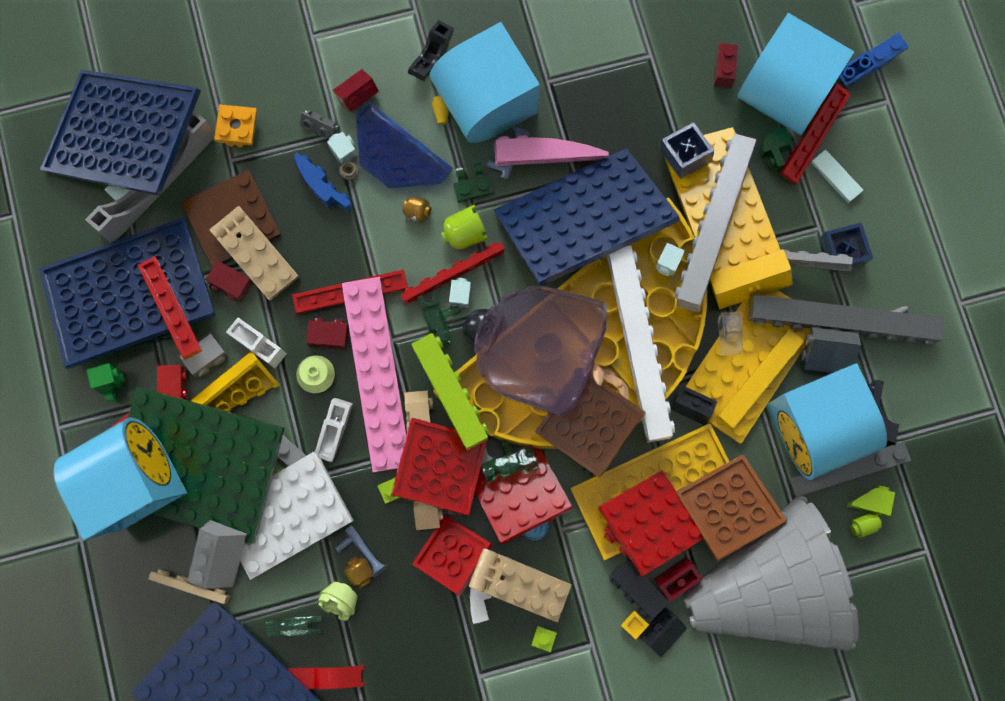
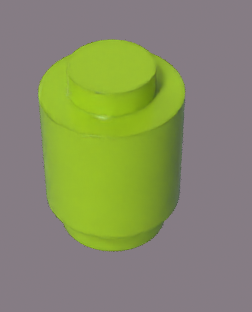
[850,513,882,538]

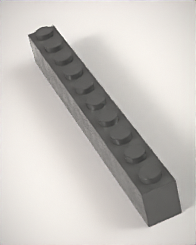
[748,295,944,346]

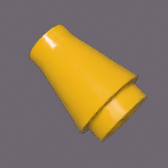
[432,96,449,124]

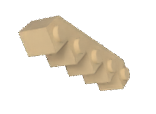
[405,390,443,530]

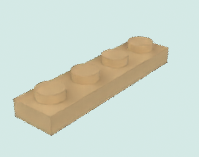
[149,569,231,604]

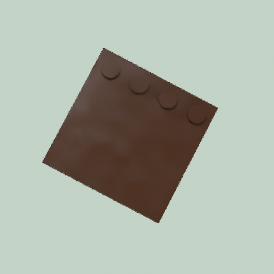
[181,170,282,267]
[535,368,646,478]

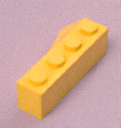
[191,351,280,411]

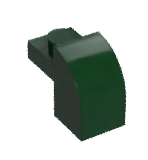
[760,127,792,173]

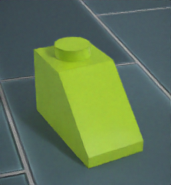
[847,486,895,517]

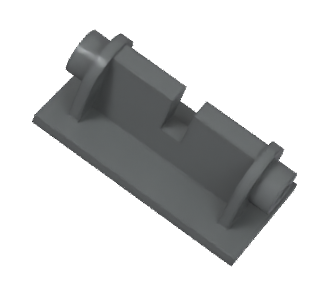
[300,110,339,139]

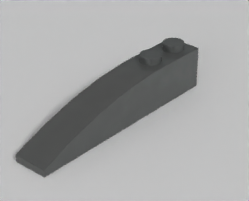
[789,442,911,498]

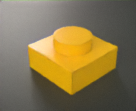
[620,611,649,640]

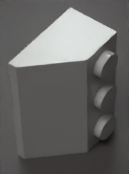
[187,520,247,589]

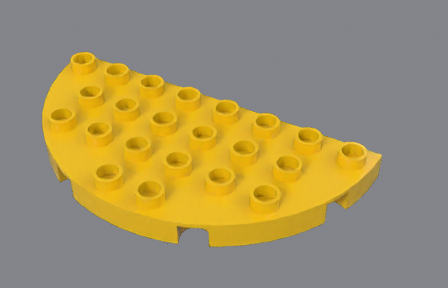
[433,197,707,449]

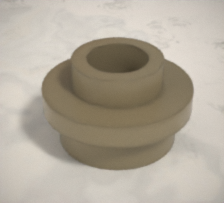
[340,161,358,180]

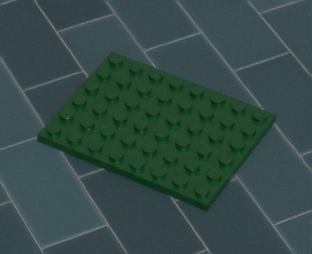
[128,386,285,544]

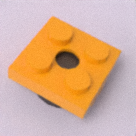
[214,104,258,148]

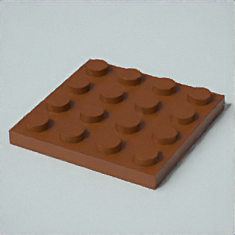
[676,454,787,561]

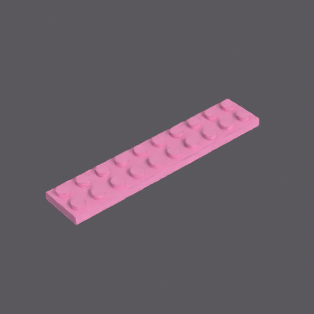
[342,277,406,473]

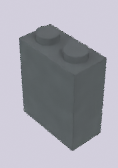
[801,327,861,373]

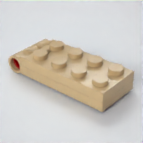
[209,206,299,301]
[468,548,572,622]

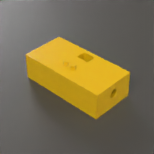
[710,249,793,310]

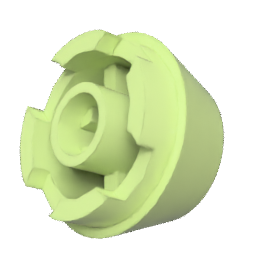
[296,355,335,393]
[318,582,358,621]

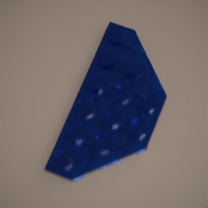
[356,100,453,188]

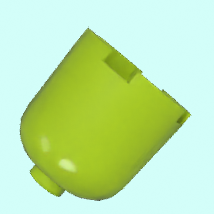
[441,205,489,250]

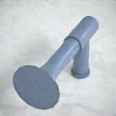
[487,127,530,180]
[334,526,389,578]

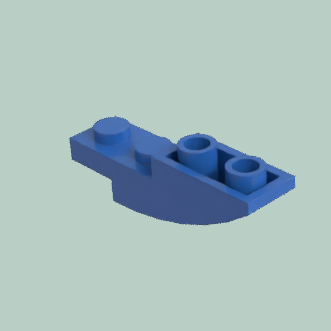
[839,32,909,87]
[294,152,352,213]

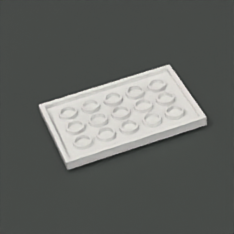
[240,451,354,580]

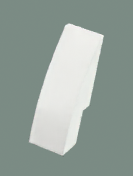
[226,318,287,369]
[315,398,353,462]
[470,588,491,624]

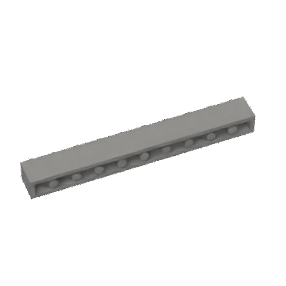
[674,133,756,313]

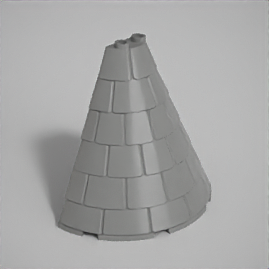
[683,496,859,651]

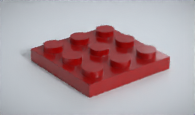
[412,515,493,596]

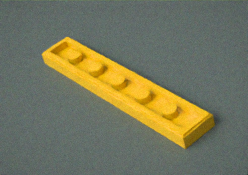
[717,329,804,429]

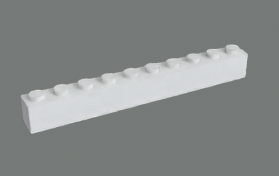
[607,246,675,443]

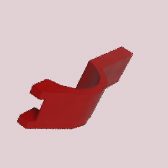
[288,665,365,689]

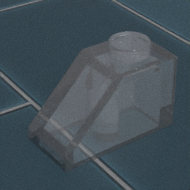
[718,312,743,355]

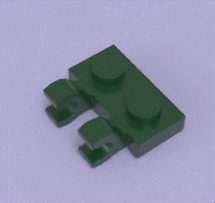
[453,162,494,203]

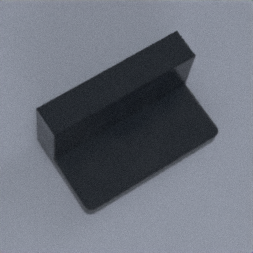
[671,385,718,425]
[639,607,687,657]

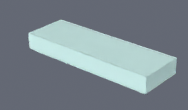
[811,150,863,203]

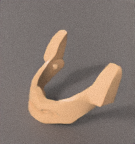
[592,364,629,399]

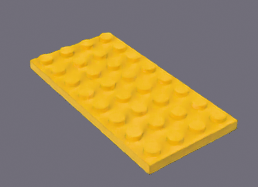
[664,127,780,273]
[685,290,811,444]
[570,423,730,560]

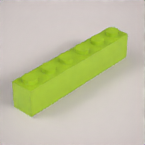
[412,333,489,451]

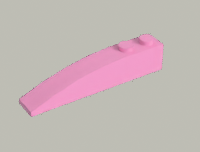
[494,135,609,166]

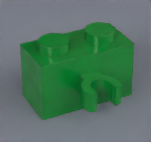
[86,363,126,403]

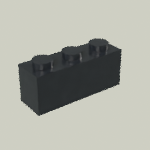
[609,558,670,619]

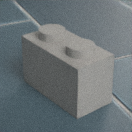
[179,334,228,378]

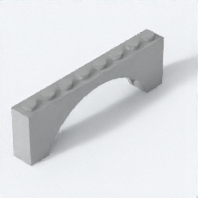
[85,110,215,243]

